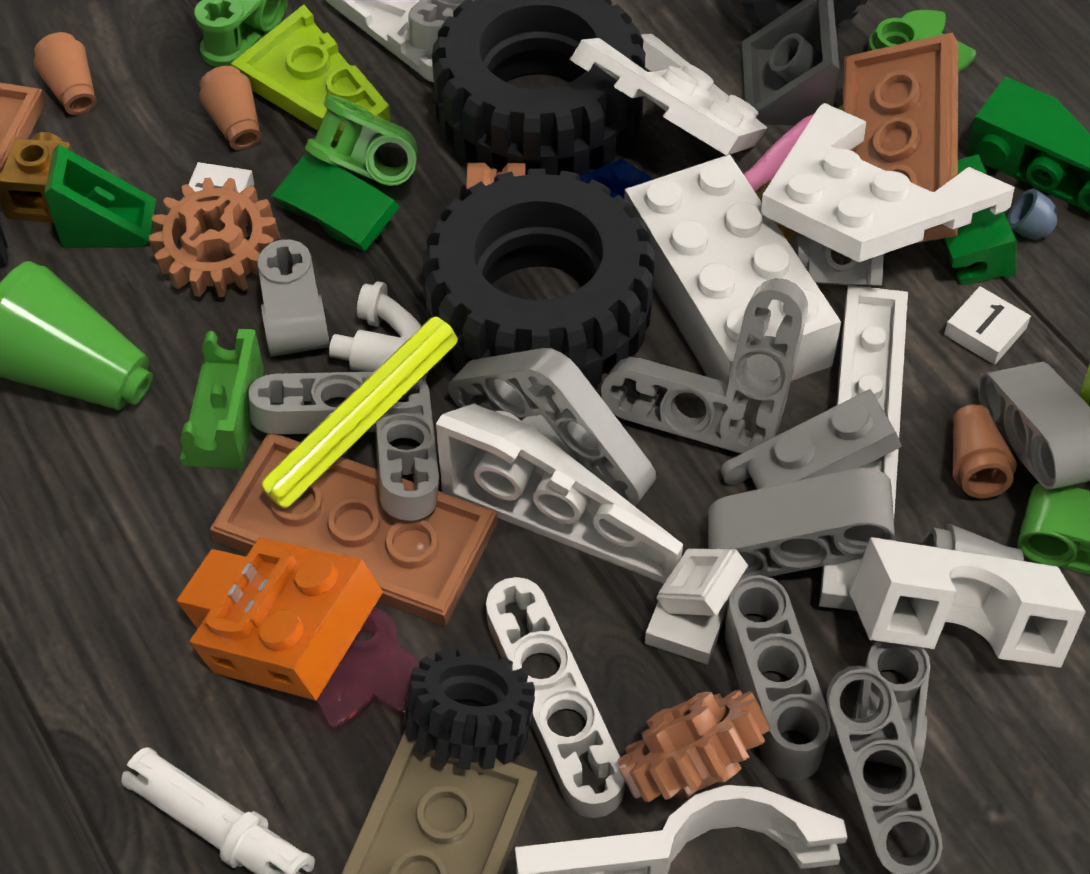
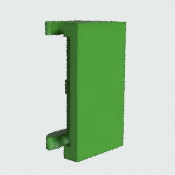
[180,329,264,470]

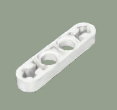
[486,577,625,818]

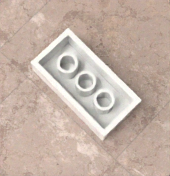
[624,154,841,383]

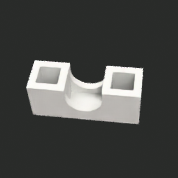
[850,537,1086,668]

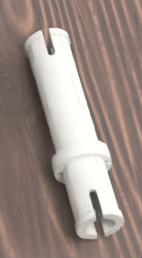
[121,747,315,874]

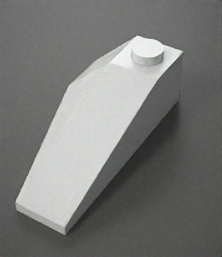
[436,404,683,584]

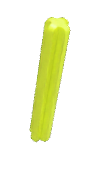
[261,316,458,508]

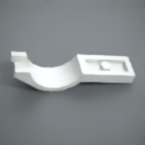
[515,785,847,874]

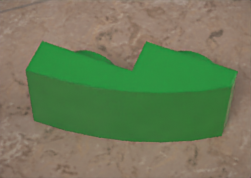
[271,153,399,251]

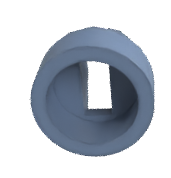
[1007,188,1057,240]

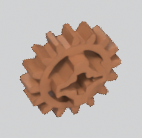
[149,178,279,297]
[617,690,771,802]

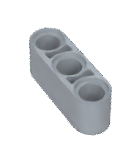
[978,361,1090,490]
[708,468,895,580]
[724,575,831,781]
[826,666,943,874]

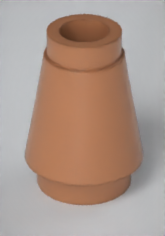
[33,32,97,115]
[199,66,262,150]
[953,404,1017,498]

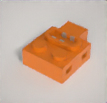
[176,537,383,701]

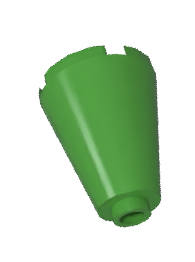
[0,261,153,410]

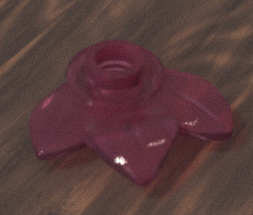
[317,607,418,728]

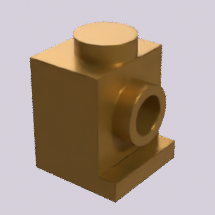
[0,132,72,223]

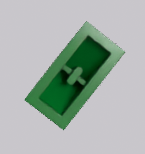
[44,144,156,248]

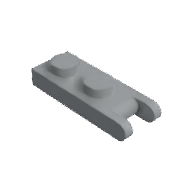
[720,389,902,490]

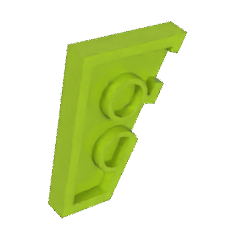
[230,4,391,141]

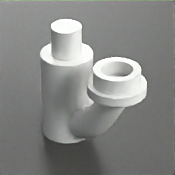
[329,281,428,380]

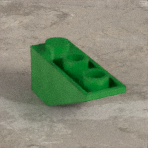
[965,76,1090,213]

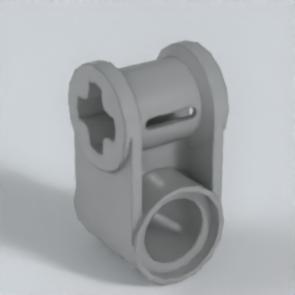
[258,240,330,357]
[852,641,930,770]

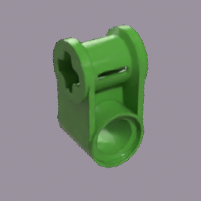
[194,0,287,67]
[305,95,418,186]
[1018,483,1090,575]

